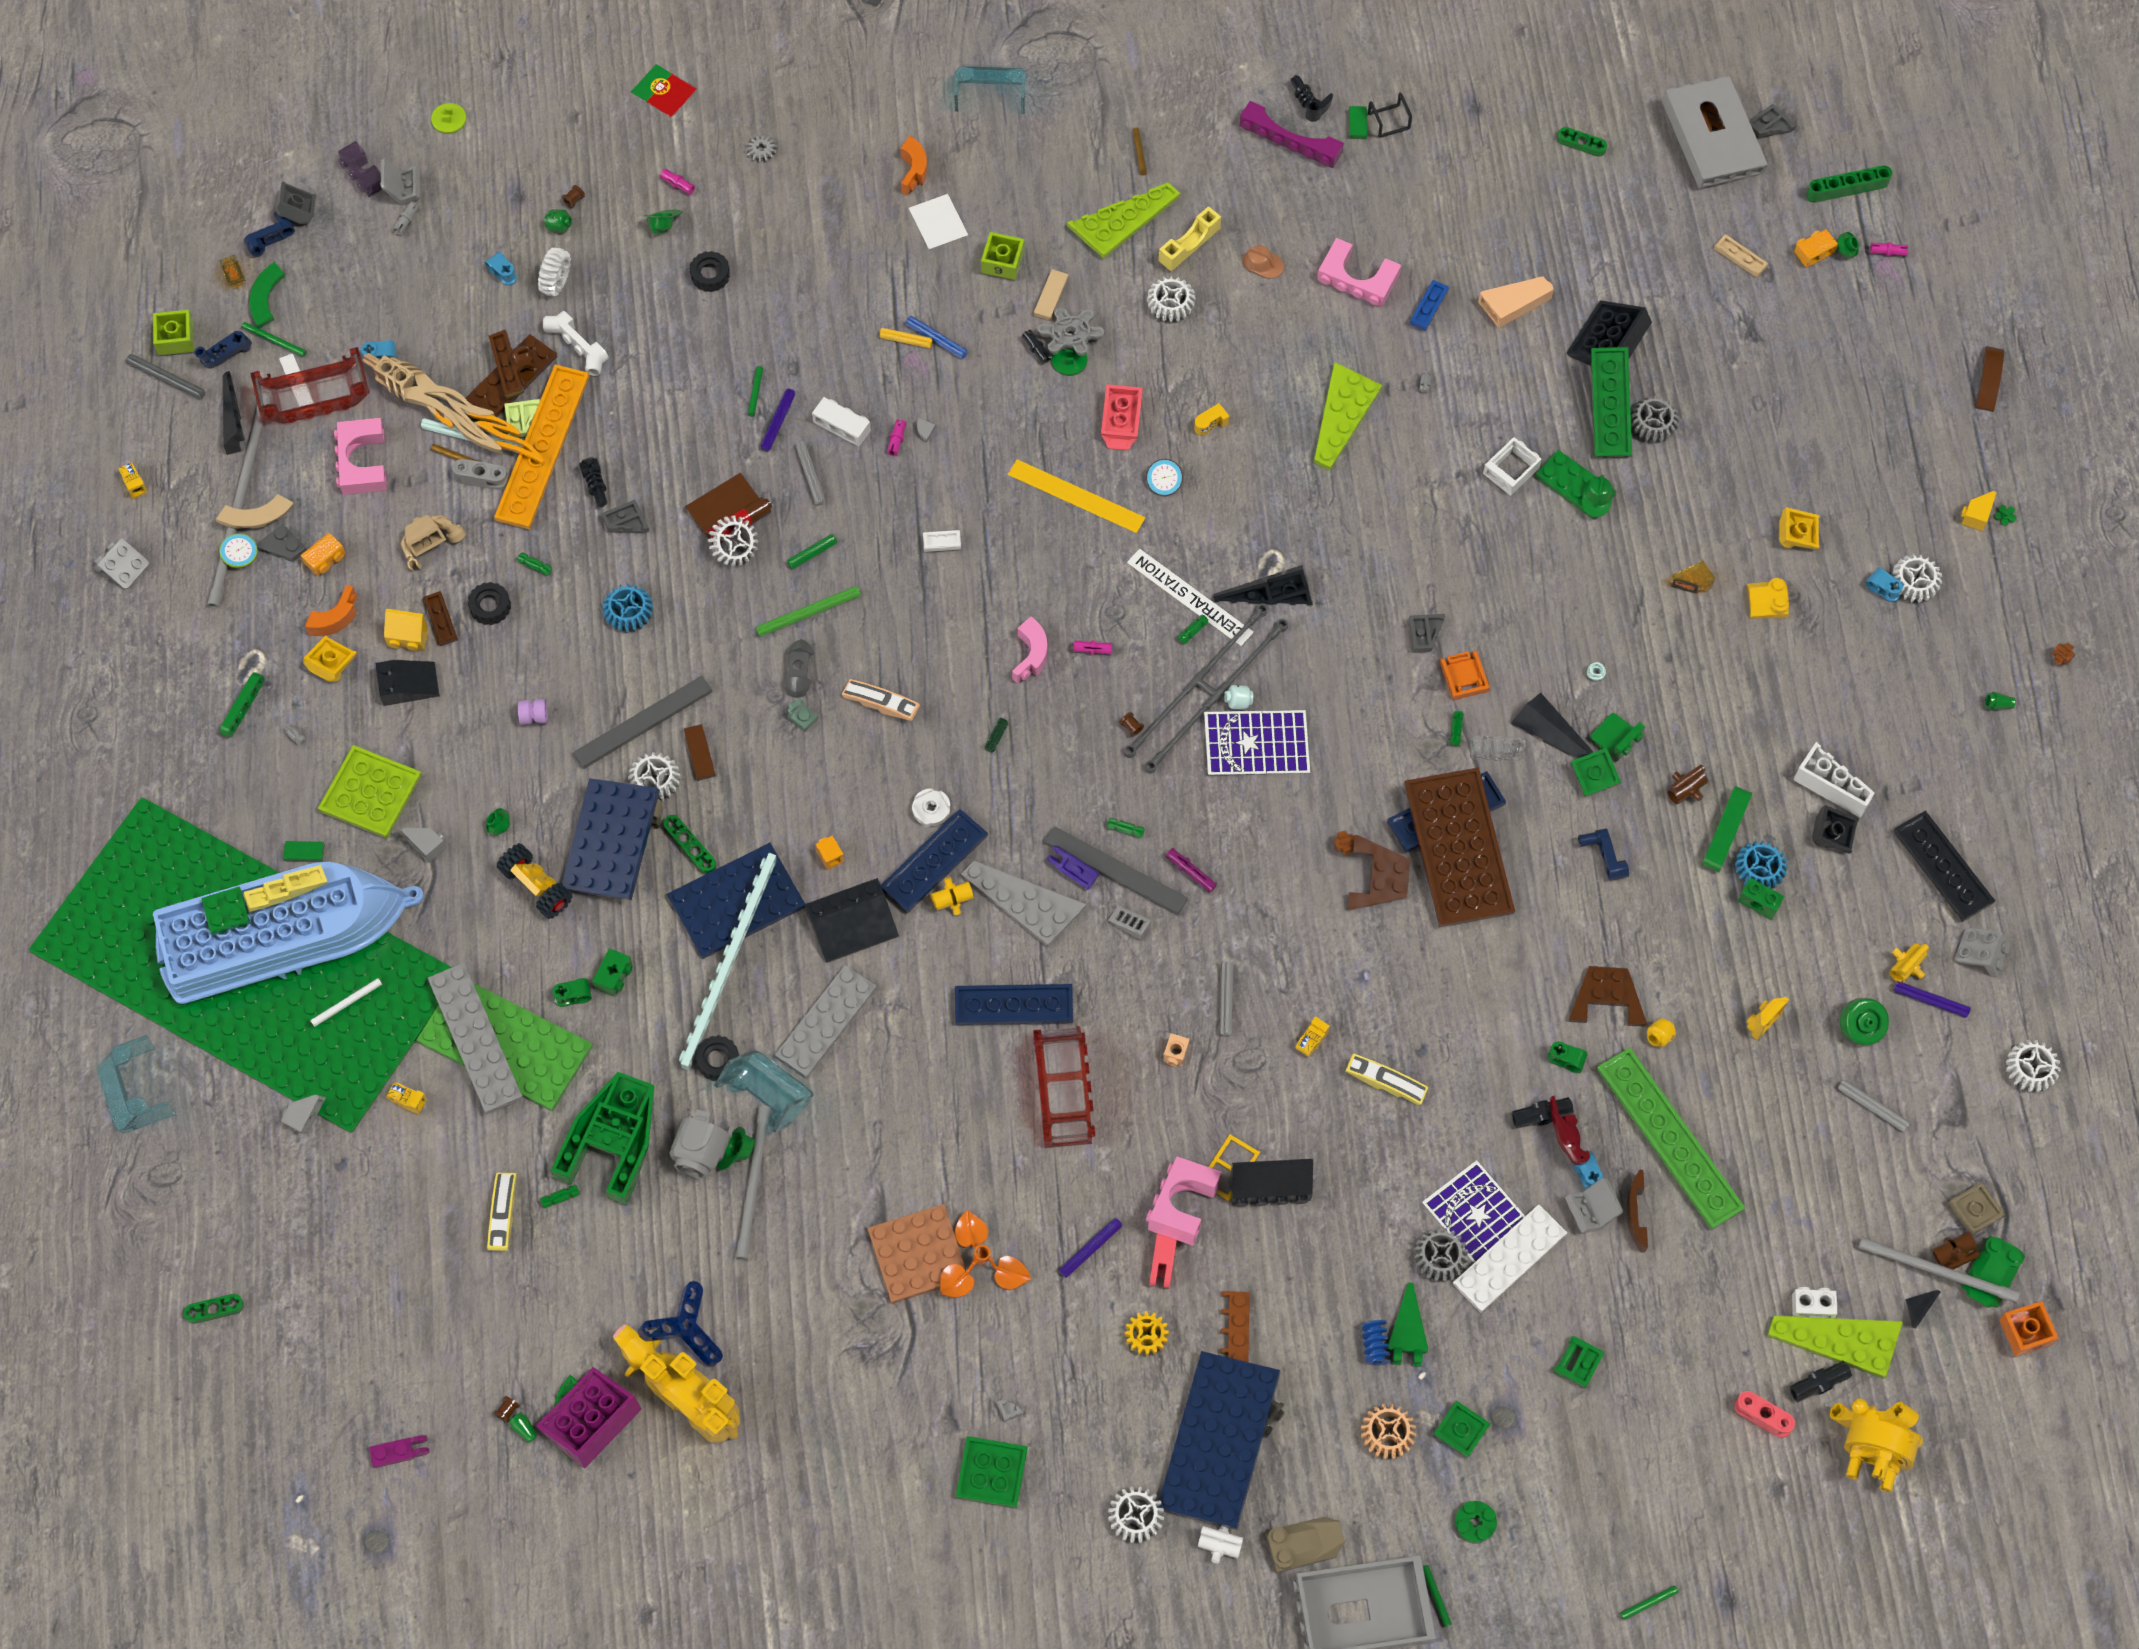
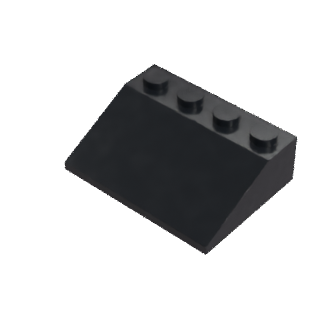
[1567,300,1652,366]
[805,878,899,963]
[1230,1159,1313,1207]

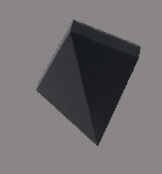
[1905,1290,1941,1329]

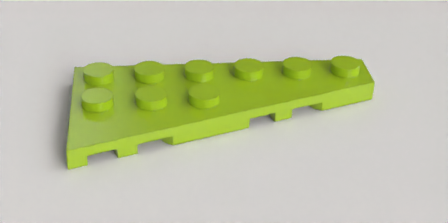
[1067,182,1180,259]
[1314,362,1382,471]
[1767,1316,1903,1379]

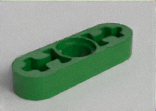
[1557,127,1607,157]
[183,1294,244,1324]

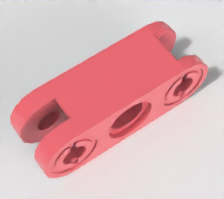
[1149,1233,1177,1288]
[1735,1391,1795,1438]

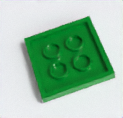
[956,1436,1028,1509]

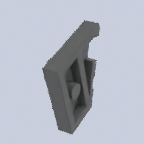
[1749,104,1796,138]
[601,500,649,532]
[256,524,307,562]
[1409,614,1445,652]

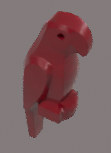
[1550,1096,1590,1165]

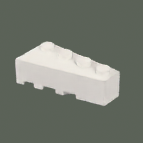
[1794,742,1875,818]

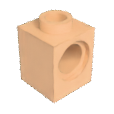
[1163,1033,1190,1067]

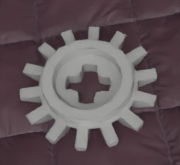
[746,135,777,162]

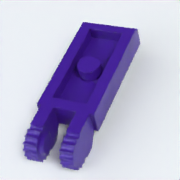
[1047,845,1100,890]

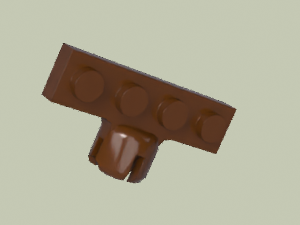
[489,330,535,399]

